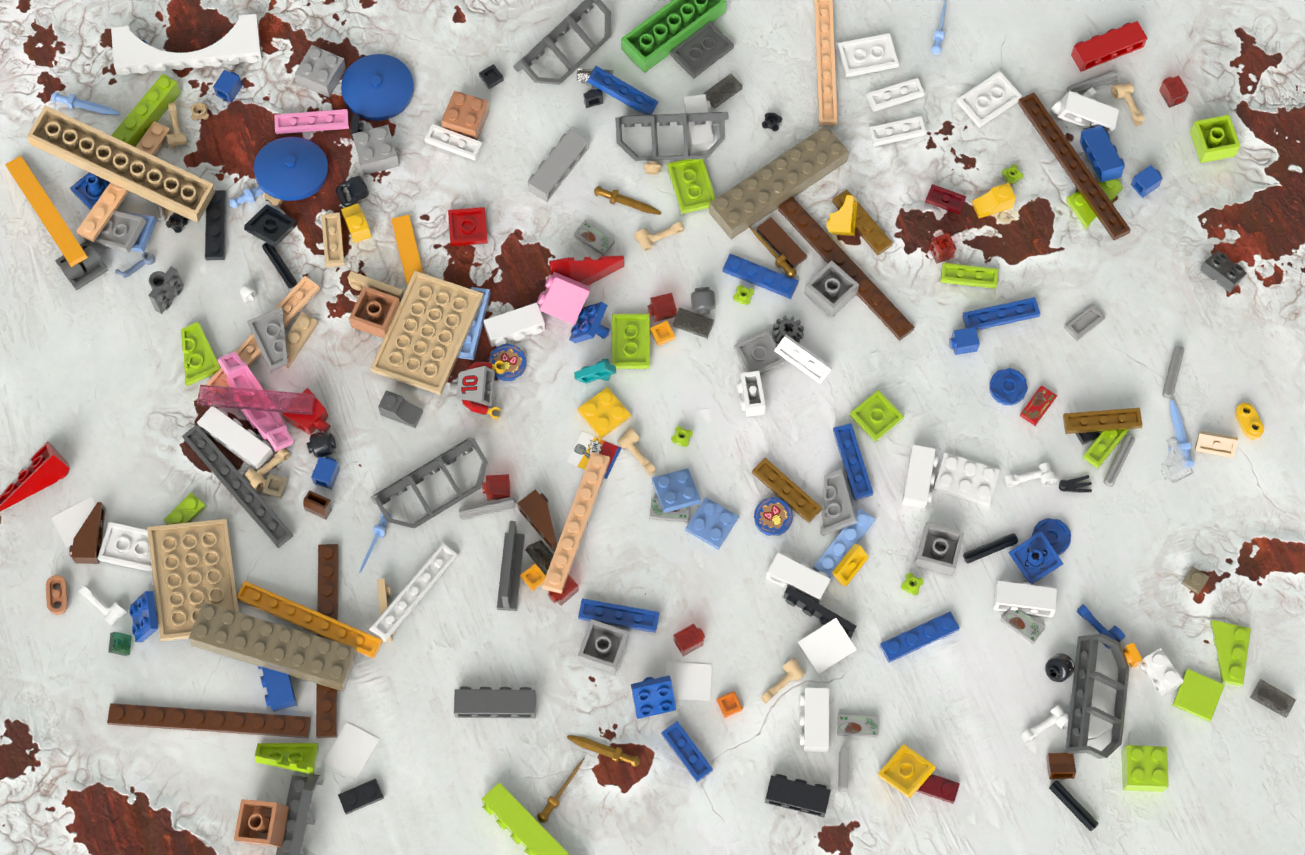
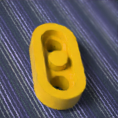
[1234,403,1264,440]

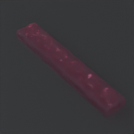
[197,385,316,415]

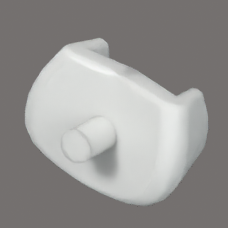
[240,285,256,303]

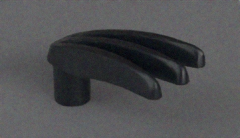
[1059,475,1092,493]

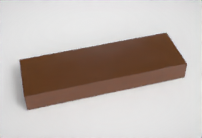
[757,217,807,269]

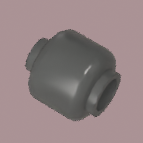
[691,287,716,315]

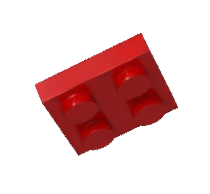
[448,207,488,246]

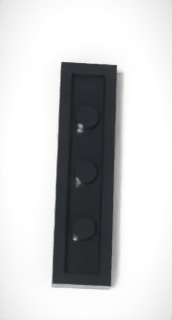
[205,190,226,261]
[783,586,857,638]

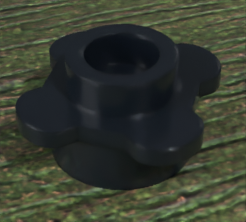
[762,113,782,132]
[166,213,188,233]

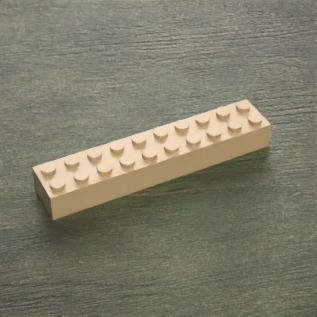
[27,105,215,223]

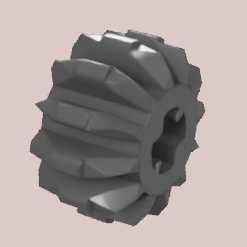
[772,315,804,344]

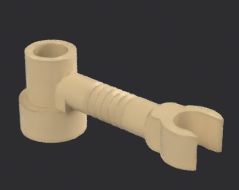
[1111,83,1145,126]
[166,102,187,149]
[634,221,684,251]
[617,428,656,476]
[245,448,291,492]
[761,657,806,704]

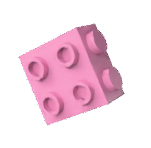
[537,272,590,325]

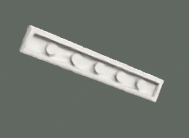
[369,543,458,642]

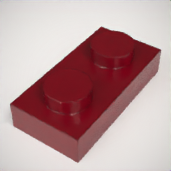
[925,184,967,215]
[916,774,960,804]

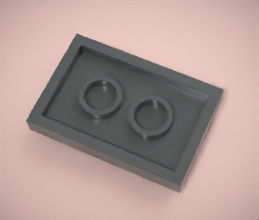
[670,21,734,79]

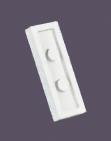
[867,78,924,112]
[868,116,927,146]
[425,124,483,160]
[774,335,832,384]

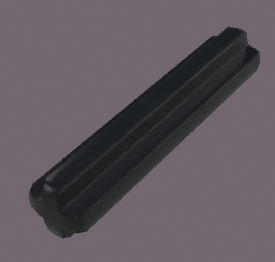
[262,243,297,288]
[963,533,1018,564]
[1049,780,1099,831]

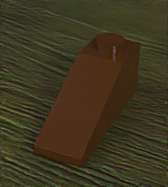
[517,489,557,552]
[69,502,106,564]

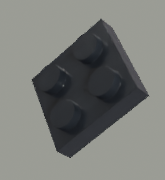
[244,204,297,247]

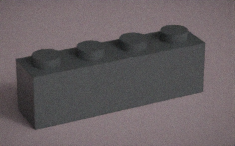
[454,686,536,718]

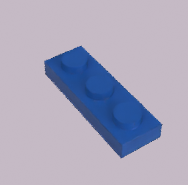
[661,721,713,783]

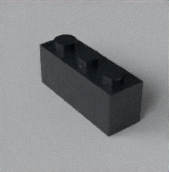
[765,774,831,818]

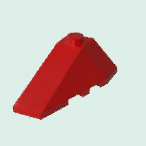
[549,256,624,286]
[0,441,70,512]

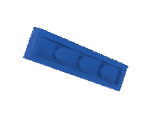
[587,66,659,115]
[722,254,798,299]
[962,297,1041,331]
[833,423,873,500]
[578,598,660,633]
[880,611,960,663]

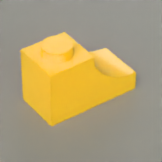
[972,182,1016,218]
[827,195,858,236]
[341,203,371,243]

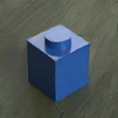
[213,70,242,103]
[1131,165,1163,198]
[949,327,980,355]
[311,457,340,489]

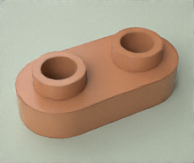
[46,575,68,615]

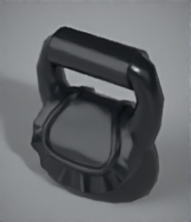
[336,176,369,207]

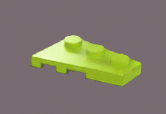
[1066,179,1123,229]
[181,322,220,386]
[1210,620,1251,686]
[255,743,319,774]

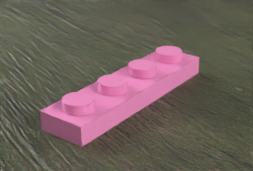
[275,109,349,134]

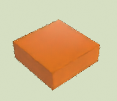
[716,691,743,718]

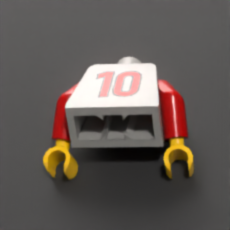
[450,360,505,420]

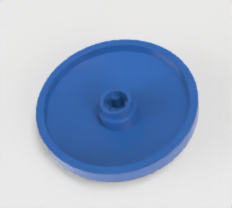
[341,54,414,121]
[254,137,328,201]

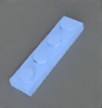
[458,287,491,360]
[813,508,875,578]

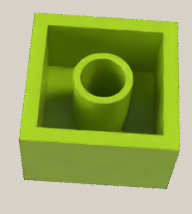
[1190,115,1240,163]
[1121,745,1169,792]

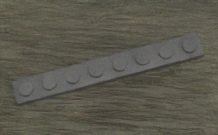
[182,425,293,548]

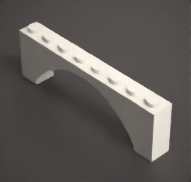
[111,14,262,75]

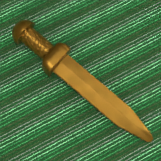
[594,186,661,215]
[749,226,797,278]
[567,735,640,767]
[537,757,585,823]

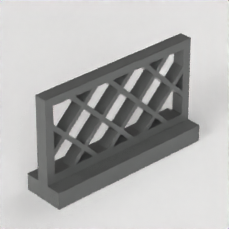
[497,521,525,611]

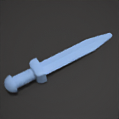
[931,0,947,54]
[51,92,120,115]
[229,186,265,208]
[1170,400,1194,468]
[359,512,391,573]

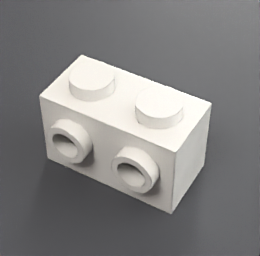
[737,371,766,417]
[1140,648,1184,697]

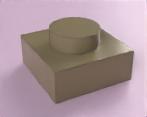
[263,474,288,499]
[1181,566,1209,594]

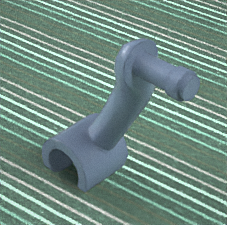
[115,252,155,278]

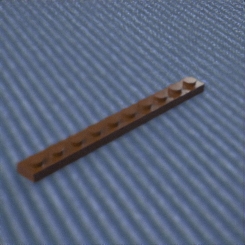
[1018,93,1131,240]
[778,197,915,341]
[316,544,339,738]
[107,703,311,738]

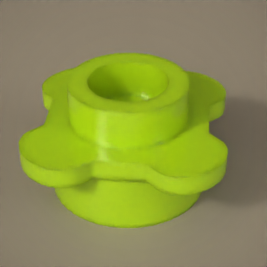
[1002,164,1024,184]
[733,285,754,305]
[671,426,693,447]
[901,573,924,595]

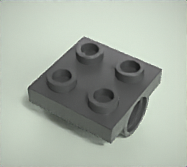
[55,240,108,291]
[1200,251,1247,293]
[148,266,184,314]

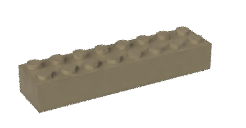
[709,125,849,240]
[189,602,357,692]

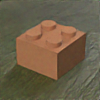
[441,91,490,141]
[349,286,400,339]
[234,799,289,848]

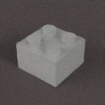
[295,45,346,98]
[353,125,399,175]
[804,261,859,318]
[914,523,964,576]
[578,619,629,675]

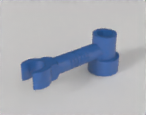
[1076,604,1125,649]

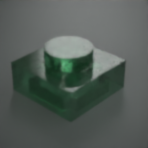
[108,632,132,656]

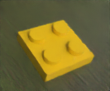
[577,387,631,439]
[878,744,936,799]

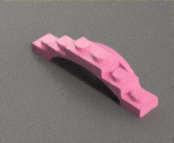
[218,351,294,451]

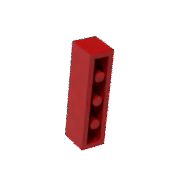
[1071,21,1147,72]

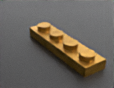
[832,190,893,256]
[1063,408,1143,434]
[752,458,822,523]

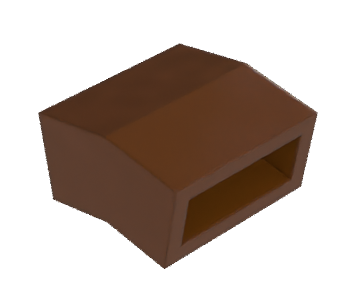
[303,490,332,520]
[1046,753,1076,779]

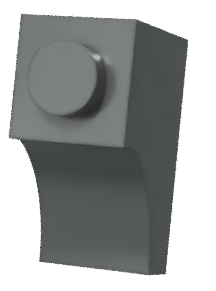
[378,390,423,428]

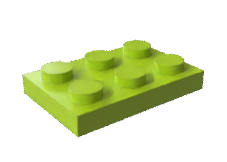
[667,159,716,215]
[612,314,650,369]

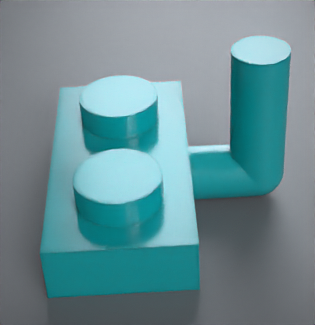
[574,359,616,384]

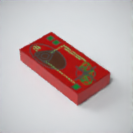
[1020,385,1057,426]

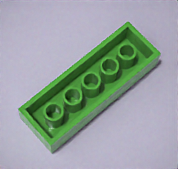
[621,0,726,73]

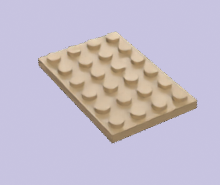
[371,271,485,395]
[147,519,239,641]

